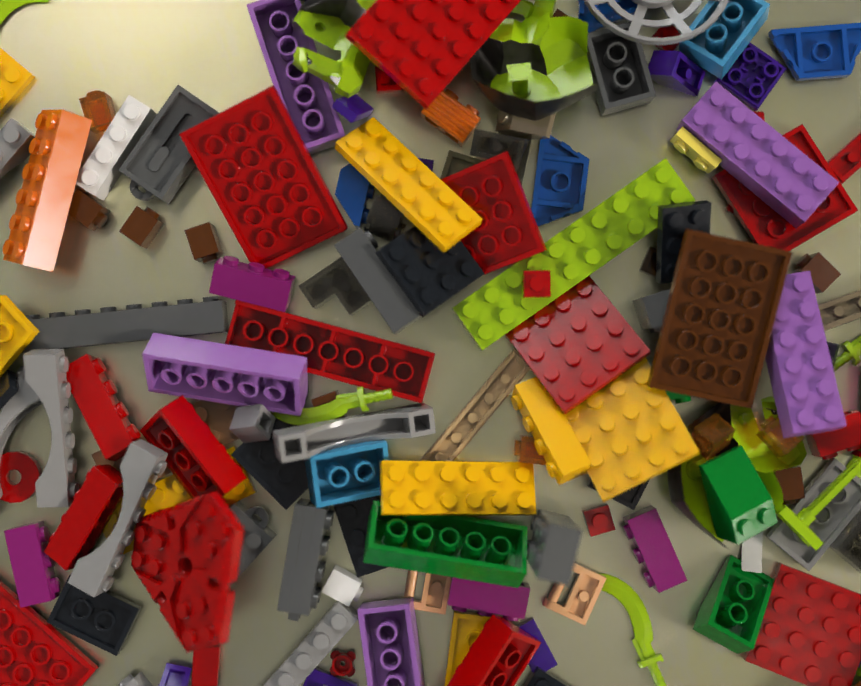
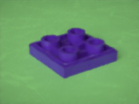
[714,43,787,111]

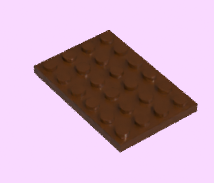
[647,229,792,409]

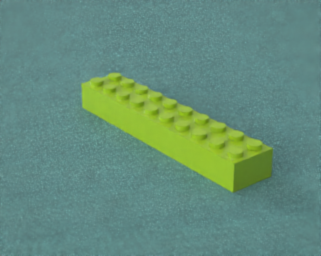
[452,158,696,351]

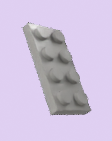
[766,458,861,571]

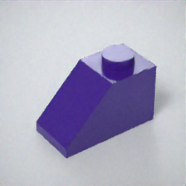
[648,50,706,96]

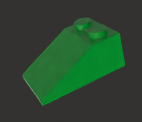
[699,445,778,545]
[693,555,774,654]

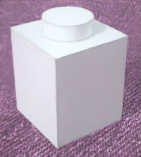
[321,565,364,607]

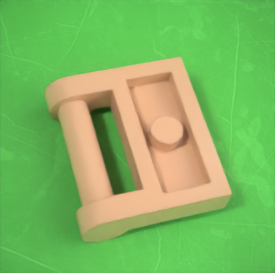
[542,562,607,625]
[401,570,452,615]

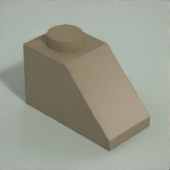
[495,110,556,141]

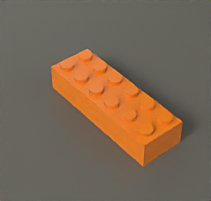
[3,109,92,272]

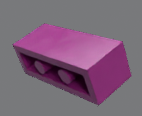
[209,256,296,312]
[622,505,688,593]
[4,520,61,608]
[447,577,530,621]

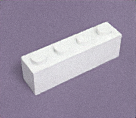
[76,95,157,201]

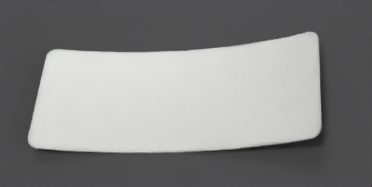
[741,531,764,573]

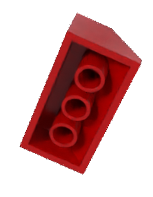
[140,395,247,499]
[447,614,541,686]

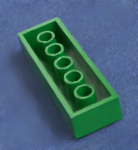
[363,501,528,588]

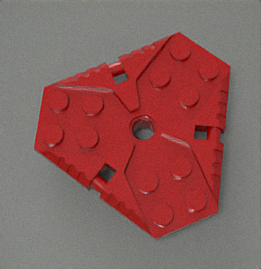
[131,491,244,652]

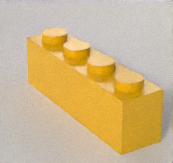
[511,377,592,485]

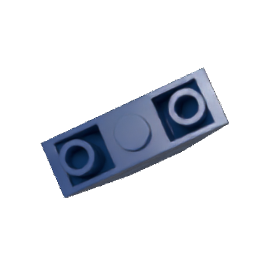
[335,164,375,229]

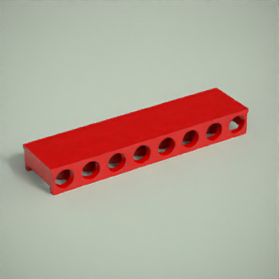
[225,300,435,403]

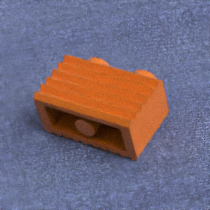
[421,89,481,147]

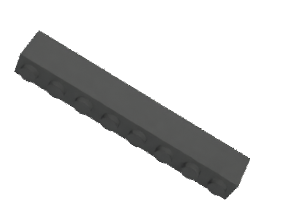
[22,296,229,353]

